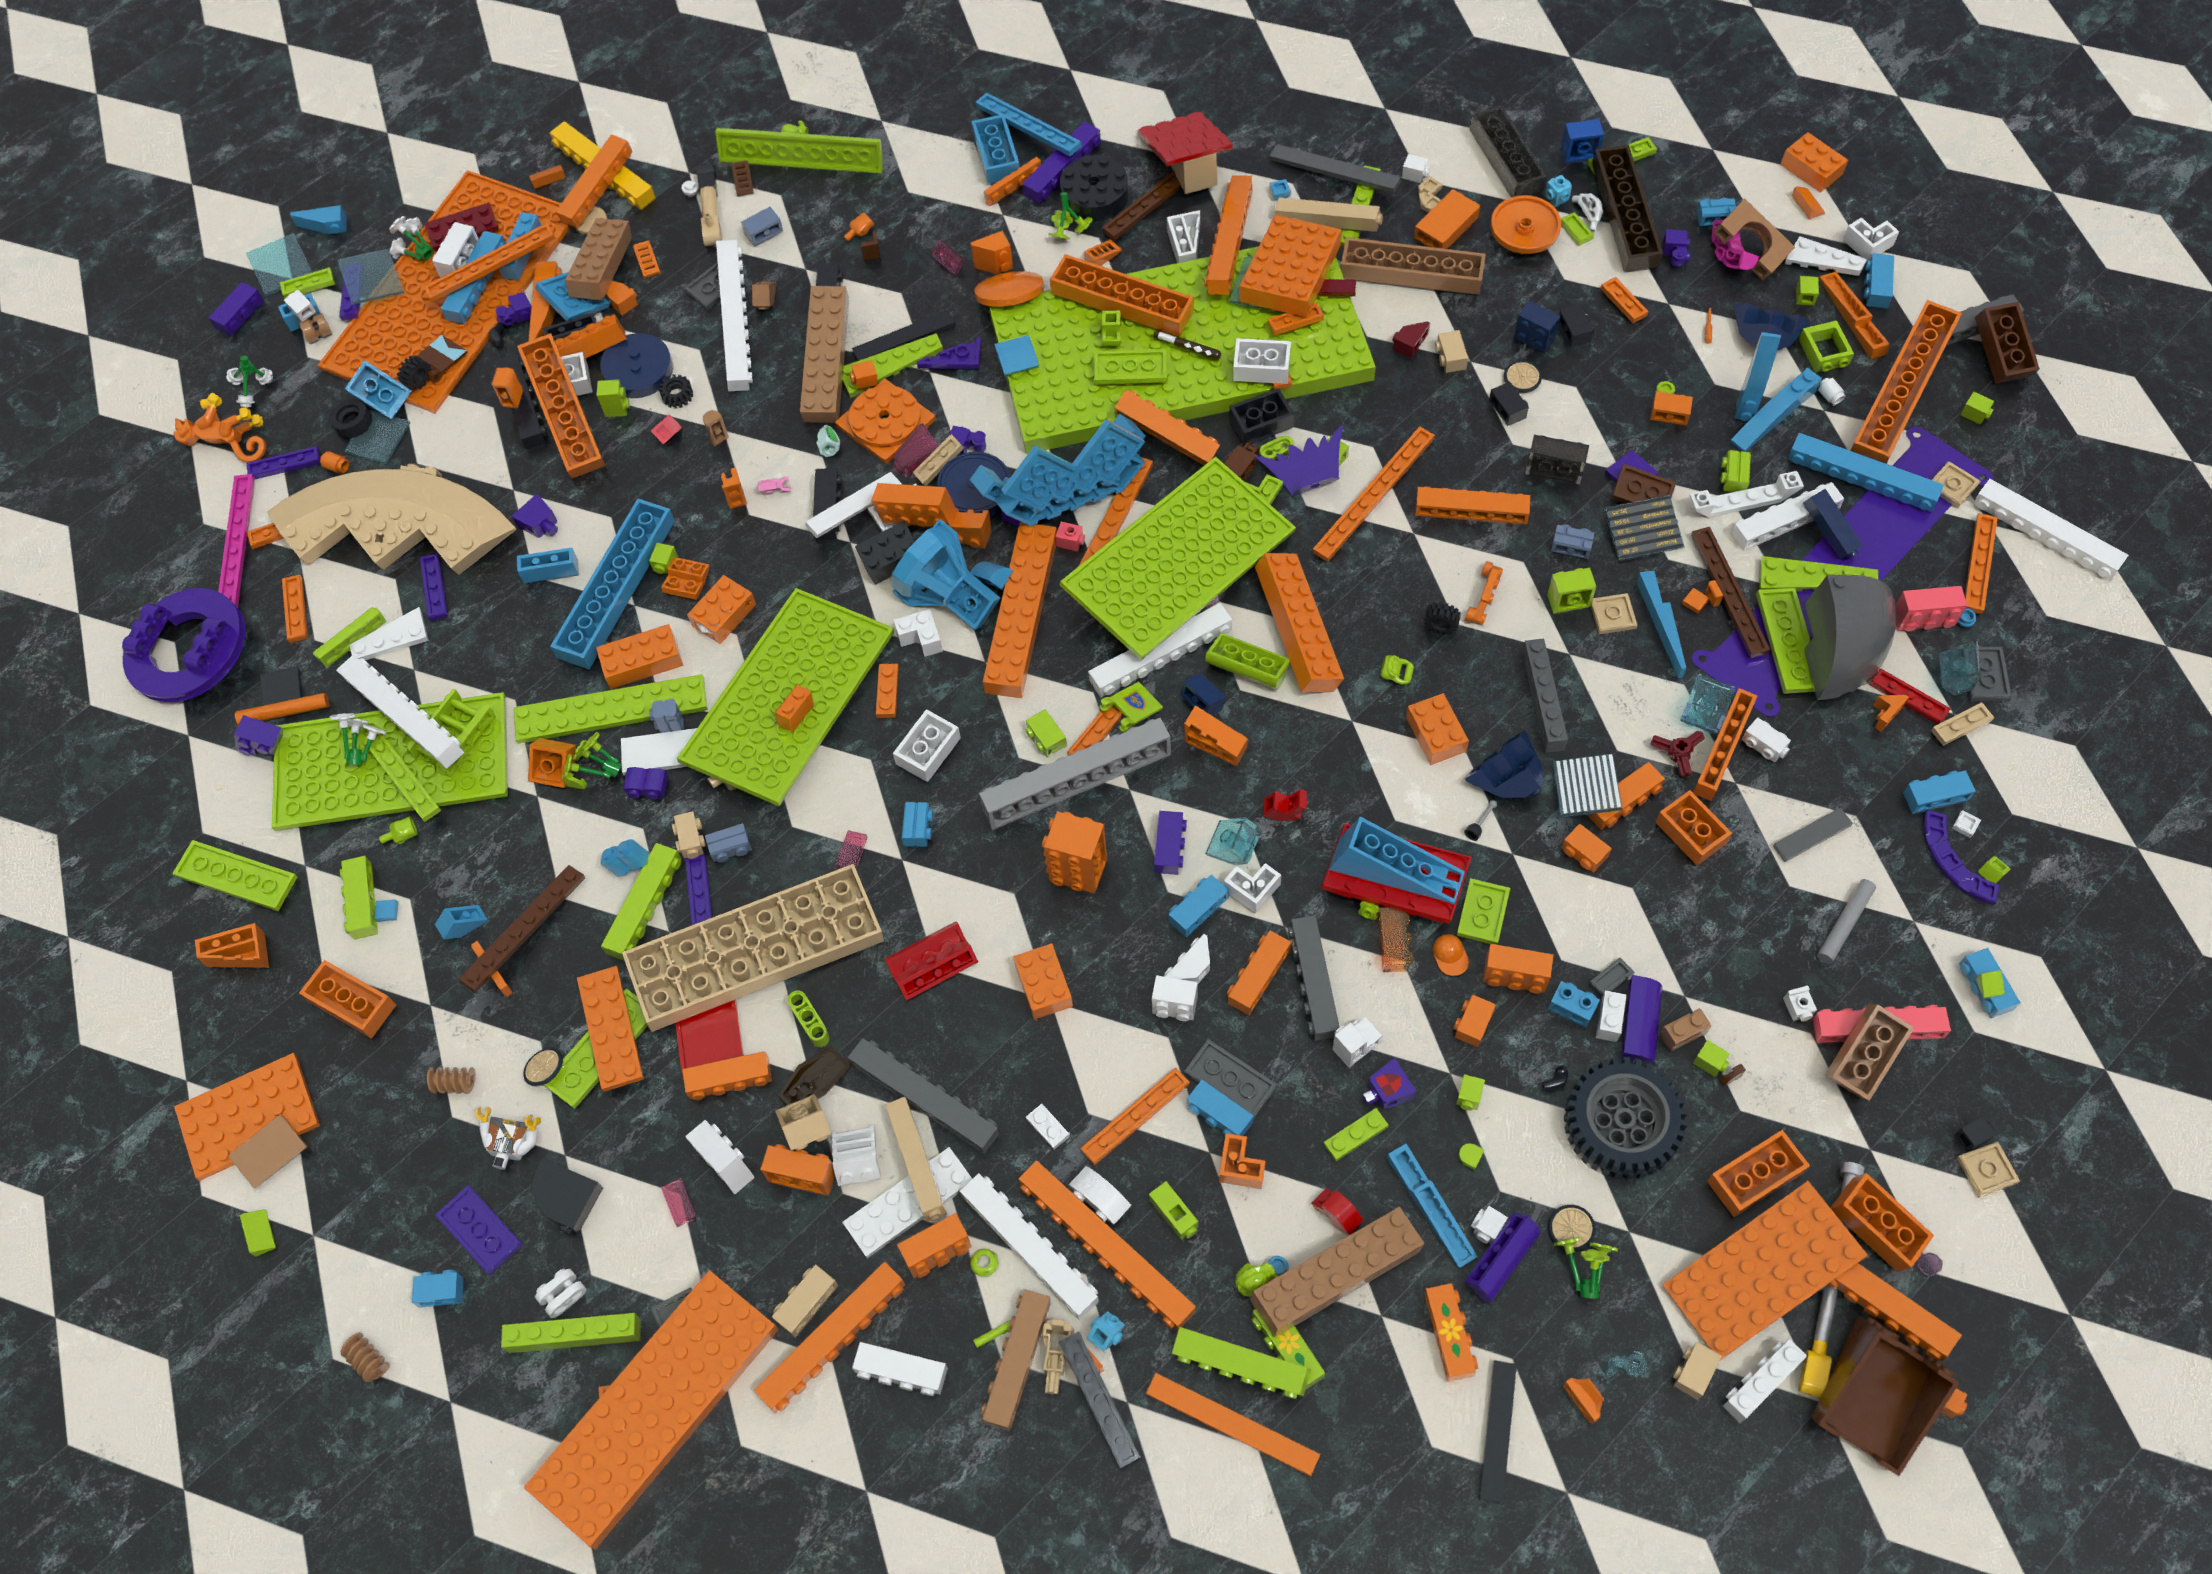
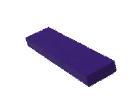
[246,446,321,479]
[420,553,448,621]
[685,855,712,925]

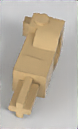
[1041,1319,1074,1395]

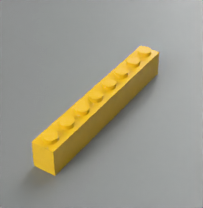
[549,121,655,210]

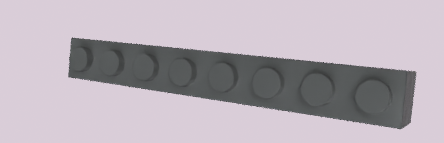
[847,1038,999,1154]

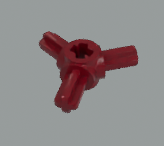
[1650,731,1705,778]

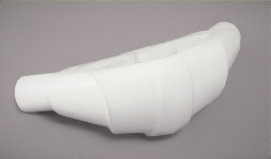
[1572,193,1603,231]

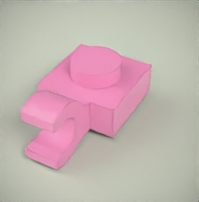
[758,476,791,493]

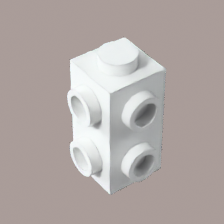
[1742,717,1791,763]

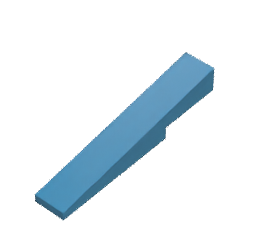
[1636,571,1686,678]
[1386,1144,1478,1269]

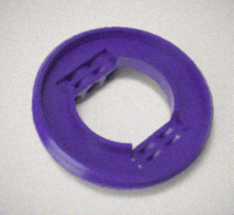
[122,588,245,702]

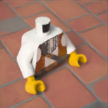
[475,1107,542,1170]

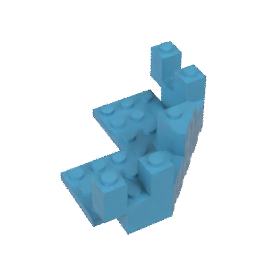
[970,414,1145,526]

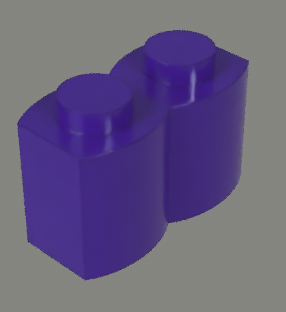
[623,767,669,800]

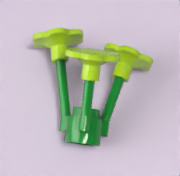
[563,732,622,779]
[1554,1237,1618,1298]

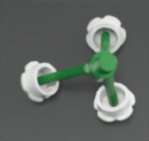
[226,356,273,407]

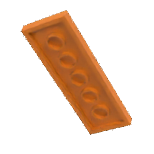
[577,966,644,1092]

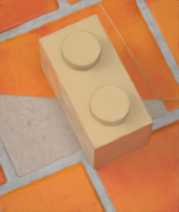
[1435,330,1468,373]
[1673,1342,1722,1400]

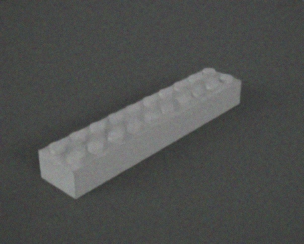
[979,718,1171,830]

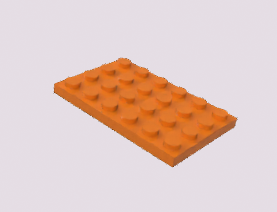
[174,1053,320,1181]

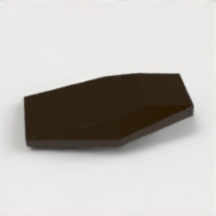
[778,1046,851,1106]

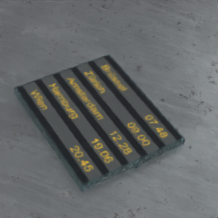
[1604,495,1685,561]

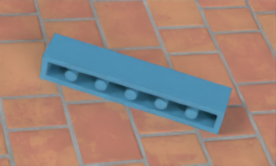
[441,231,506,324]

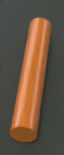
[235,693,330,725]

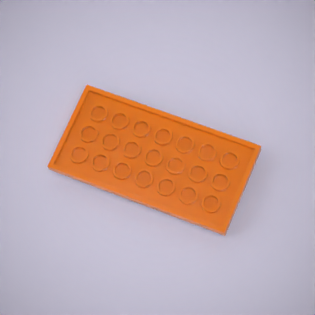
[1662,1181,1868,1361]

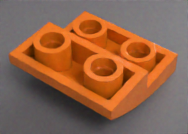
[661,557,710,600]

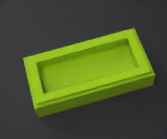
[1561,212,1594,246]

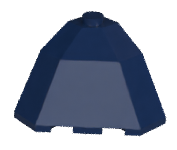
[1734,303,1810,350]
[1465,730,1545,798]

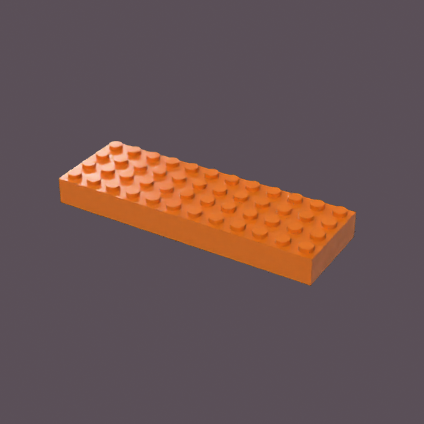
[523,1270,778,1550]

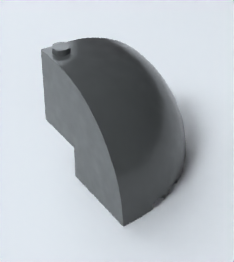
[1804,575,1896,700]

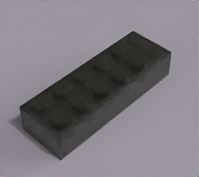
[1469,105,1547,198]

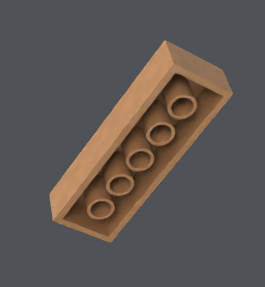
[565,218,632,300]

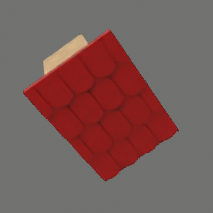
[1138,112,1233,194]

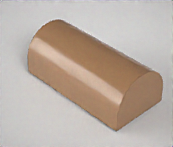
[703,410,729,446]

